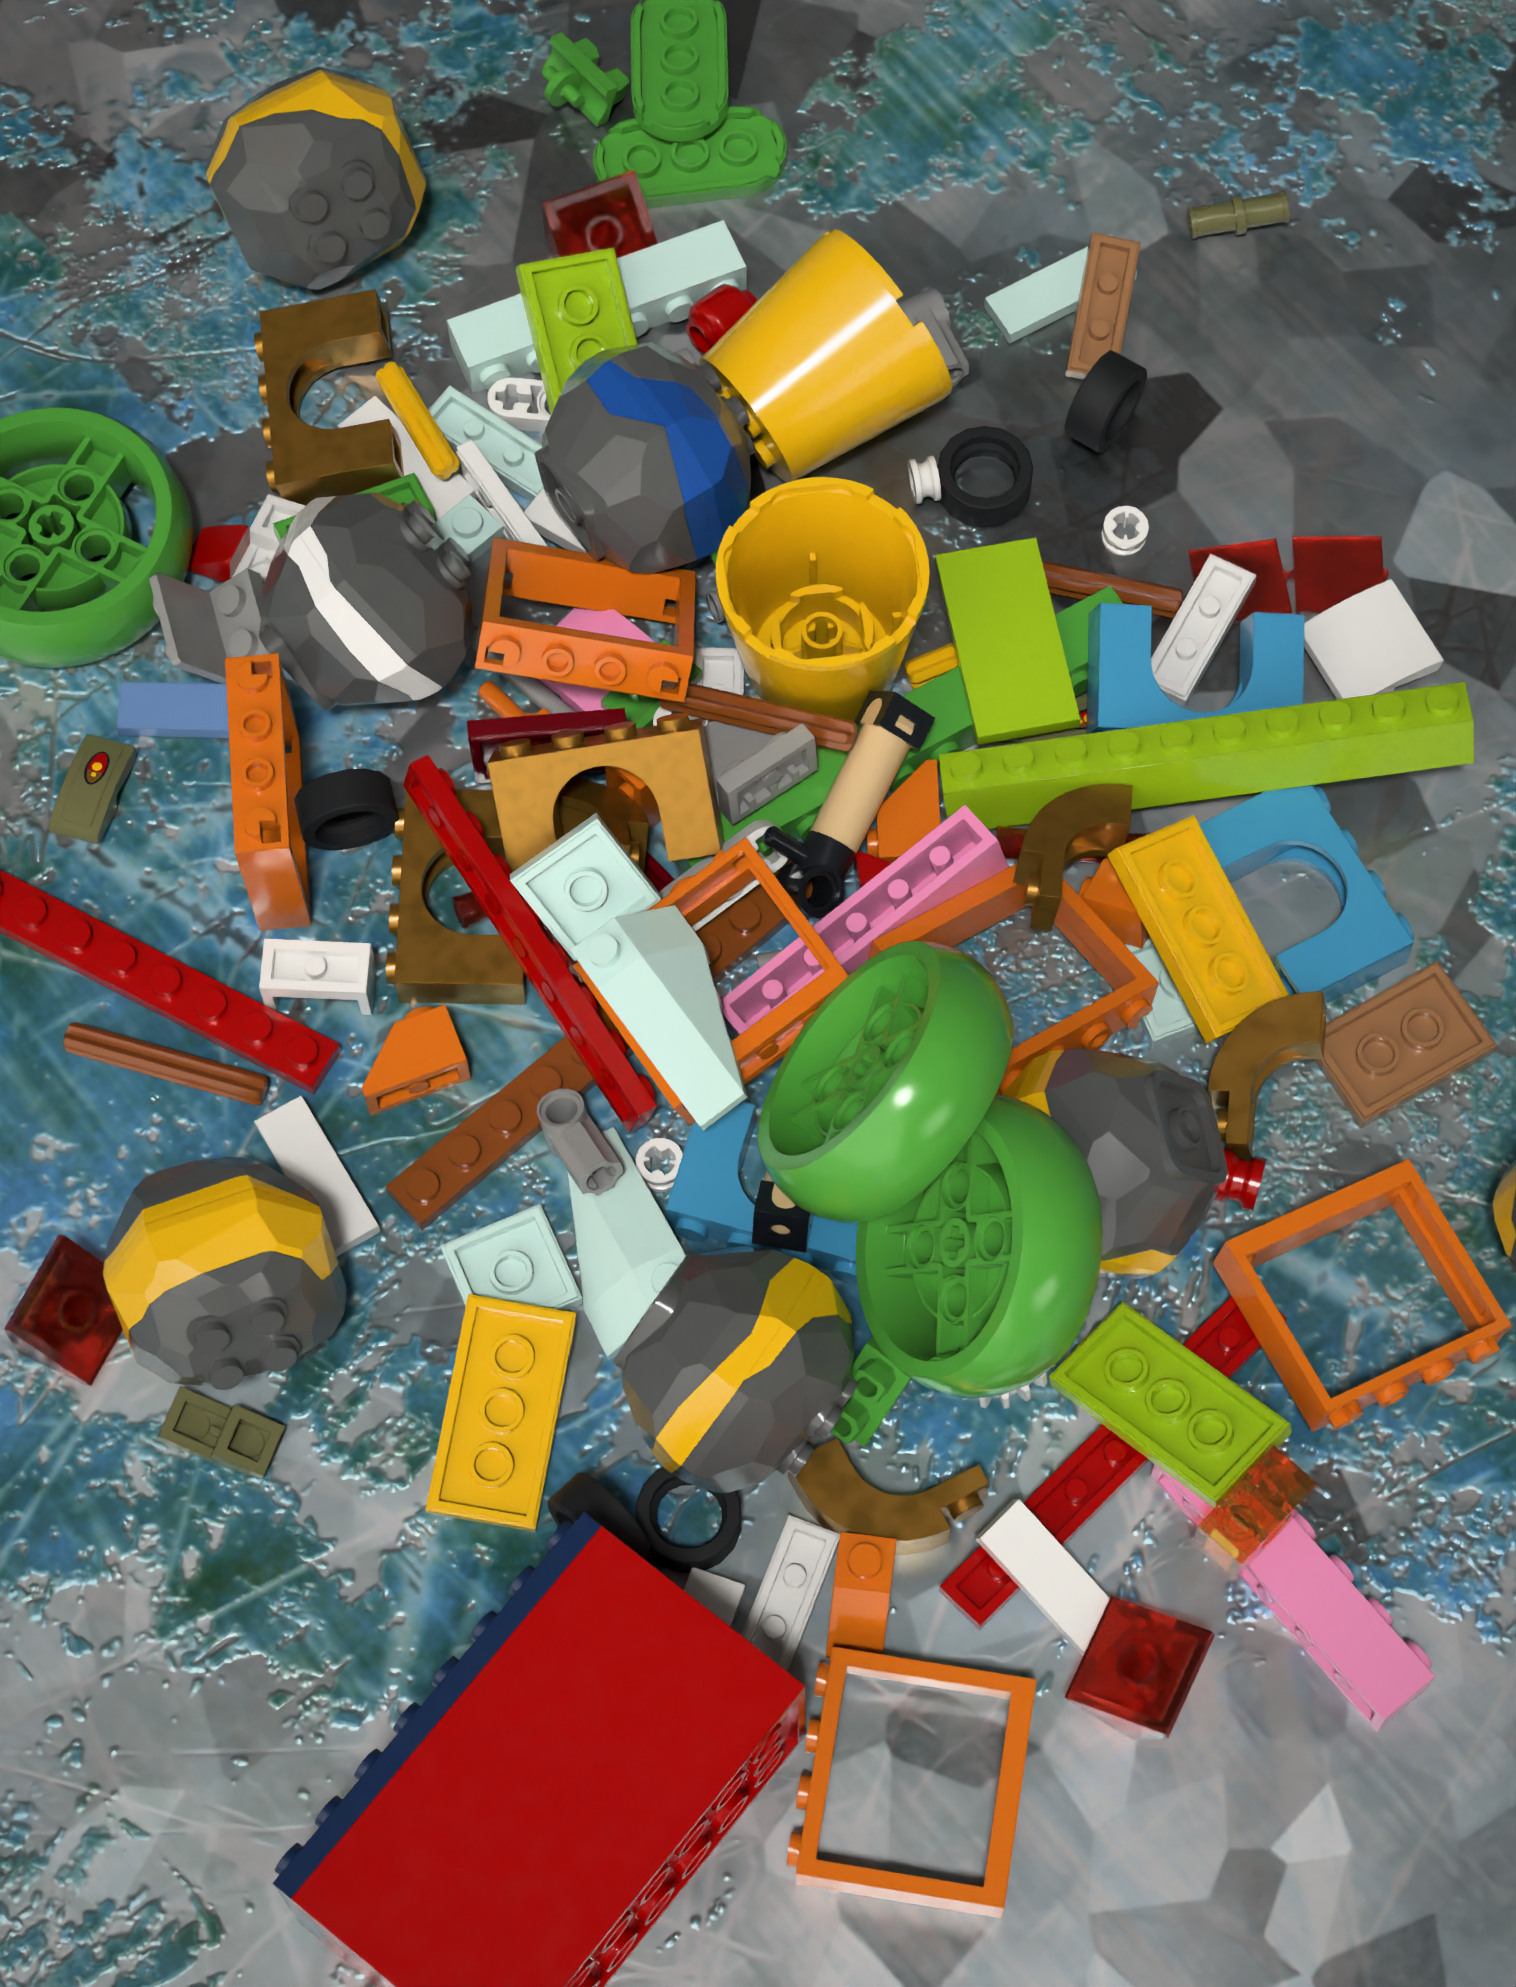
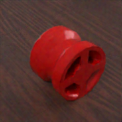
[1214,1148,1266,1212]

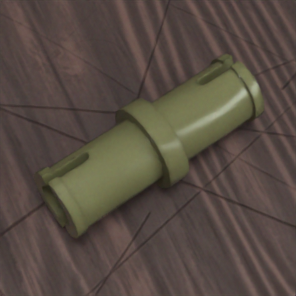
[1187,191,1290,239]

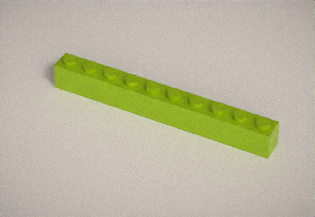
[939,682,1474,829]

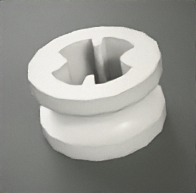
[907,455,941,505]
[1101,506,1149,556]
[636,1138,683,1192]

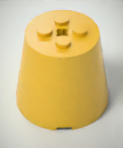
[699,229,952,482]
[716,477,930,721]

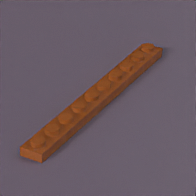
[385,859,813,1231]

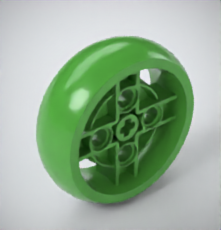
[0,407,193,668]
[758,941,1014,1223]
[856,1094,1102,1399]

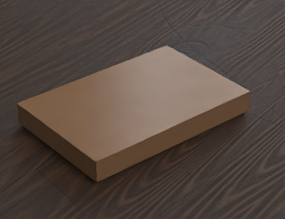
[1313,961,1498,1128]

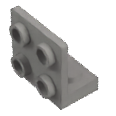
[149,568,270,684]
[704,695,818,825]

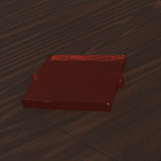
[1288,536,1389,616]
[1188,538,1292,625]

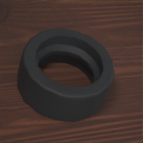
[1065,350,1147,452]
[937,426,1033,528]
[294,769,399,850]
[636,1467,742,1573]
[547,1472,650,1559]

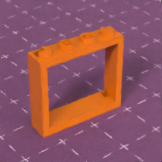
[475,537,696,703]
[225,653,312,931]
[573,837,849,1126]
[868,863,1159,1094]
[1212,1159,1512,1432]
[786,1646,1037,1918]

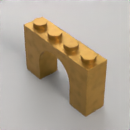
[254,289,404,506]
[488,713,724,873]
[386,789,527,1005]

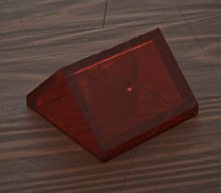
[541,170,658,258]
[4,1234,123,1386]
[1065,1596,1215,1740]

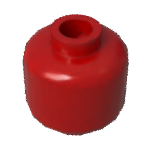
[686,284,757,355]

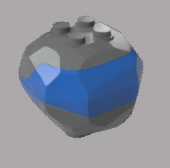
[534,342,756,574]

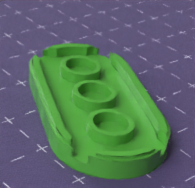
[631,0,729,142]
[593,106,787,209]

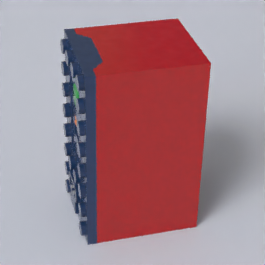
[272,1511,805,1987]

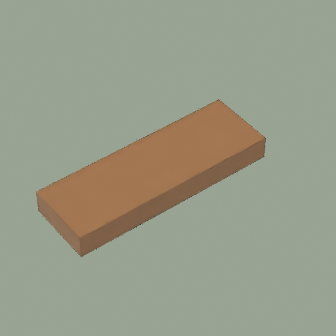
[1064,232,1141,380]

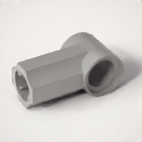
[897,288,969,387]
[537,1088,623,1196]

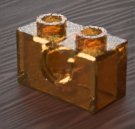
[1192,1446,1317,1582]

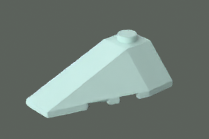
[570,905,747,1131]
[568,1127,686,1360]

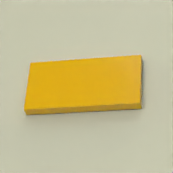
[1107,815,1289,1044]
[425,1294,577,1532]

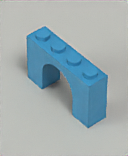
[1086,603,1304,734]
[1199,785,1414,1004]
[666,1101,858,1285]

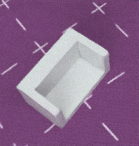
[259,939,377,1015]

